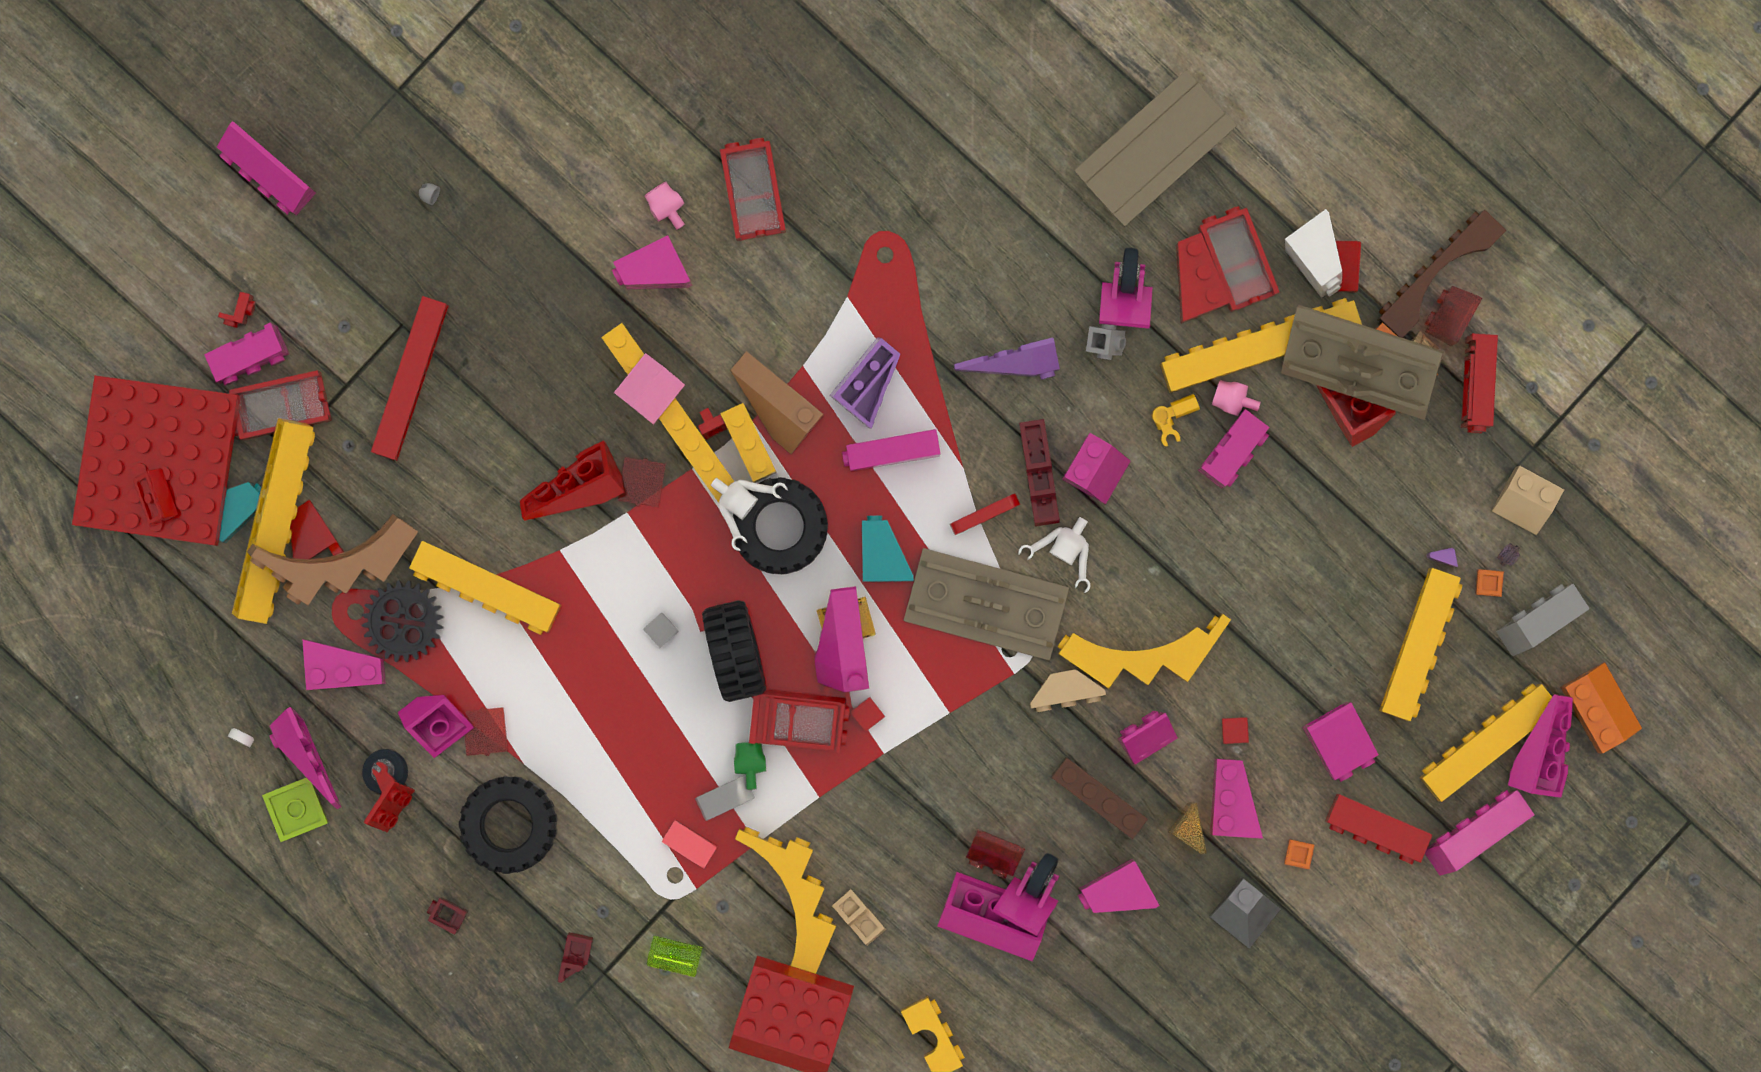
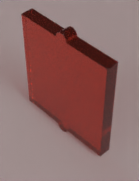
[617,457,666,508]
[462,707,508,756]

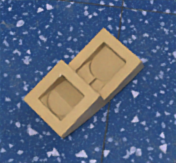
[832,889,886,946]

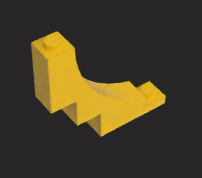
[1057,614,1231,689]

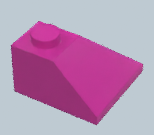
[397,695,474,758]

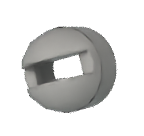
[418,183,440,205]

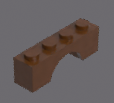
[1051,757,1148,839]

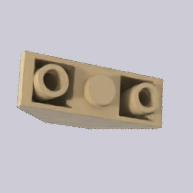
[1030,669,1106,712]

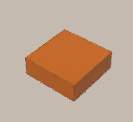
[1475,569,1504,597]
[1284,839,1314,869]

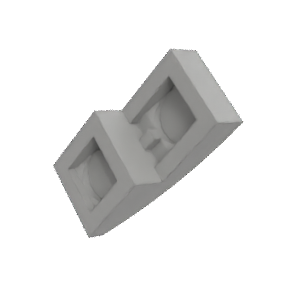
[695,775,755,821]

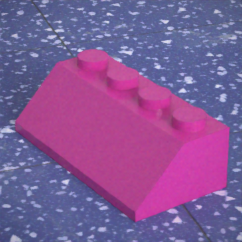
[217,121,316,216]
[937,872,1047,961]

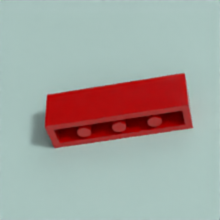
[1325,794,1432,865]

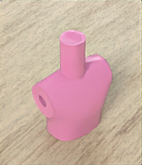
[644,182,685,230]
[1212,380,1261,416]

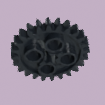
[361,580,444,662]

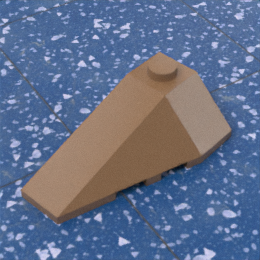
[730,351,824,454]

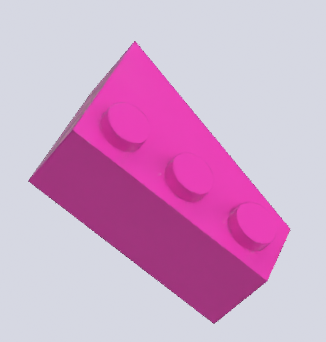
[1198,409,1270,489]
[302,639,386,690]

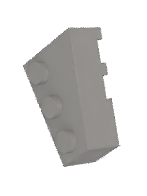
[1496,584,1589,656]

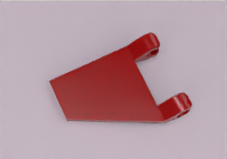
[290,500,344,559]

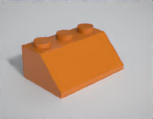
[1560,662,1642,754]

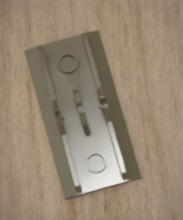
[1074,69,1237,227]
[1281,305,1444,420]
[904,548,1069,661]

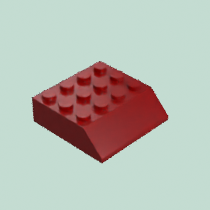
[729,955,854,1072]

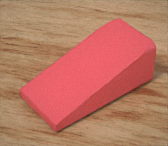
[662,820,718,869]

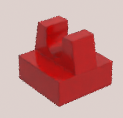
[698,408,728,440]

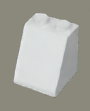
[1285,209,1342,298]

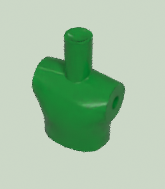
[734,742,766,790]

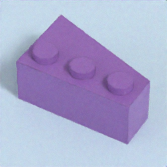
[829,337,900,429]

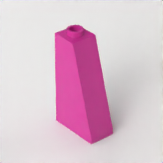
[842,429,941,471]

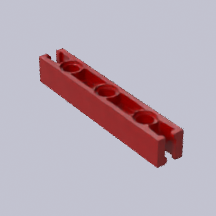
[371,296,449,461]

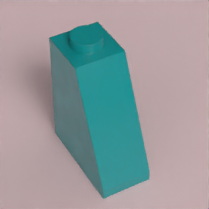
[219,482,262,543]
[862,516,914,582]

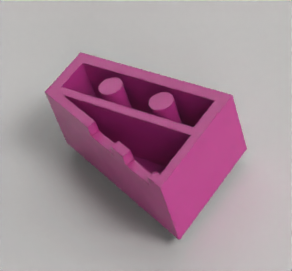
[204,322,289,386]
[1210,758,1263,839]

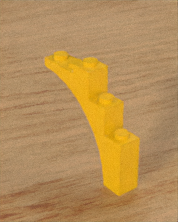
[735,827,836,974]

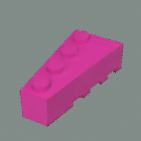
[1425,790,1534,876]

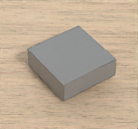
[643,613,679,648]

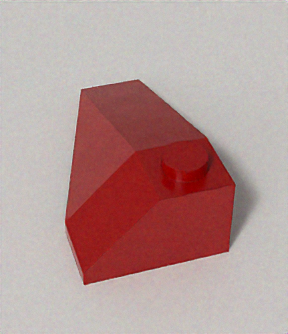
[1316,385,1396,447]
[520,440,624,521]

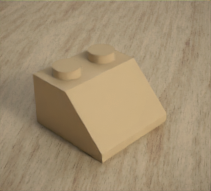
[1492,466,1564,535]

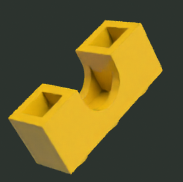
[720,403,777,483]
[901,996,965,1072]

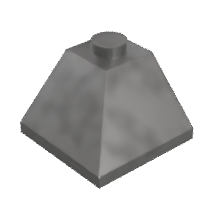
[1209,878,1280,948]

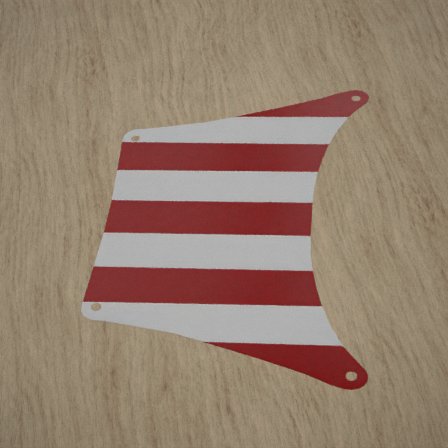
[332,231,1033,900]

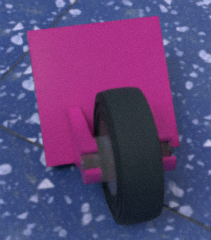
[1099,248,1153,328]
[992,853,1059,936]

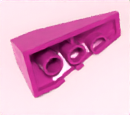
[814,586,869,692]
[1508,694,1573,798]
[269,707,341,809]

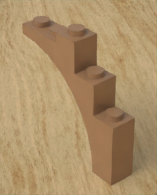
[247,514,418,605]

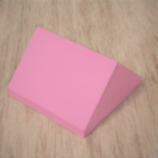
[614,353,685,425]

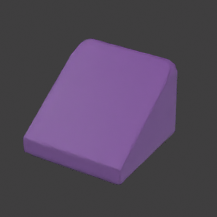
[1426,548,1458,568]

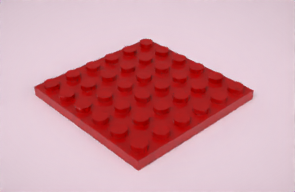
[72,375,241,546]

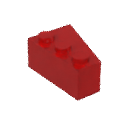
[1176,233,1230,324]

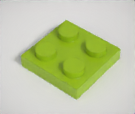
[262,778,329,842]

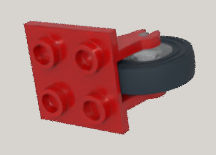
[362,749,415,833]

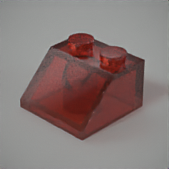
[1424,286,1483,346]
[965,828,1025,879]

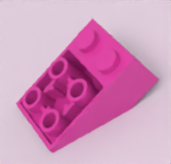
[1117,711,1178,765]

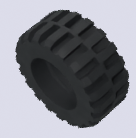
[732,477,828,575]
[702,600,766,702]
[459,776,558,874]

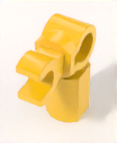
[1151,394,1200,447]

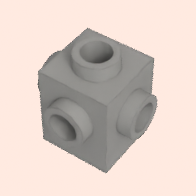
[1086,324,1126,360]

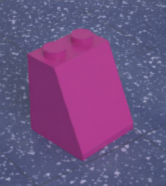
[612,235,693,290]
[1062,433,1130,505]
[1302,702,1379,782]
[1077,859,1160,913]

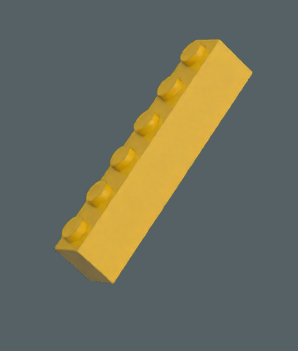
[409,541,562,635]
[1379,568,1462,721]
[1419,683,1552,802]

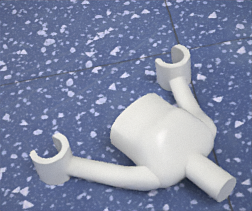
[711,478,788,551]
[1018,517,1090,593]

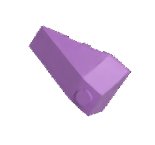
[954,338,1060,380]

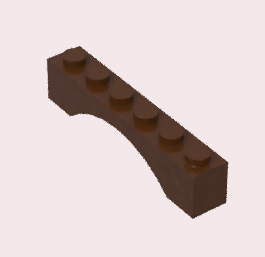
[1377,210,1507,338]

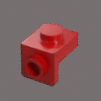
[218,292,256,328]

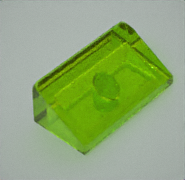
[647,936,703,977]

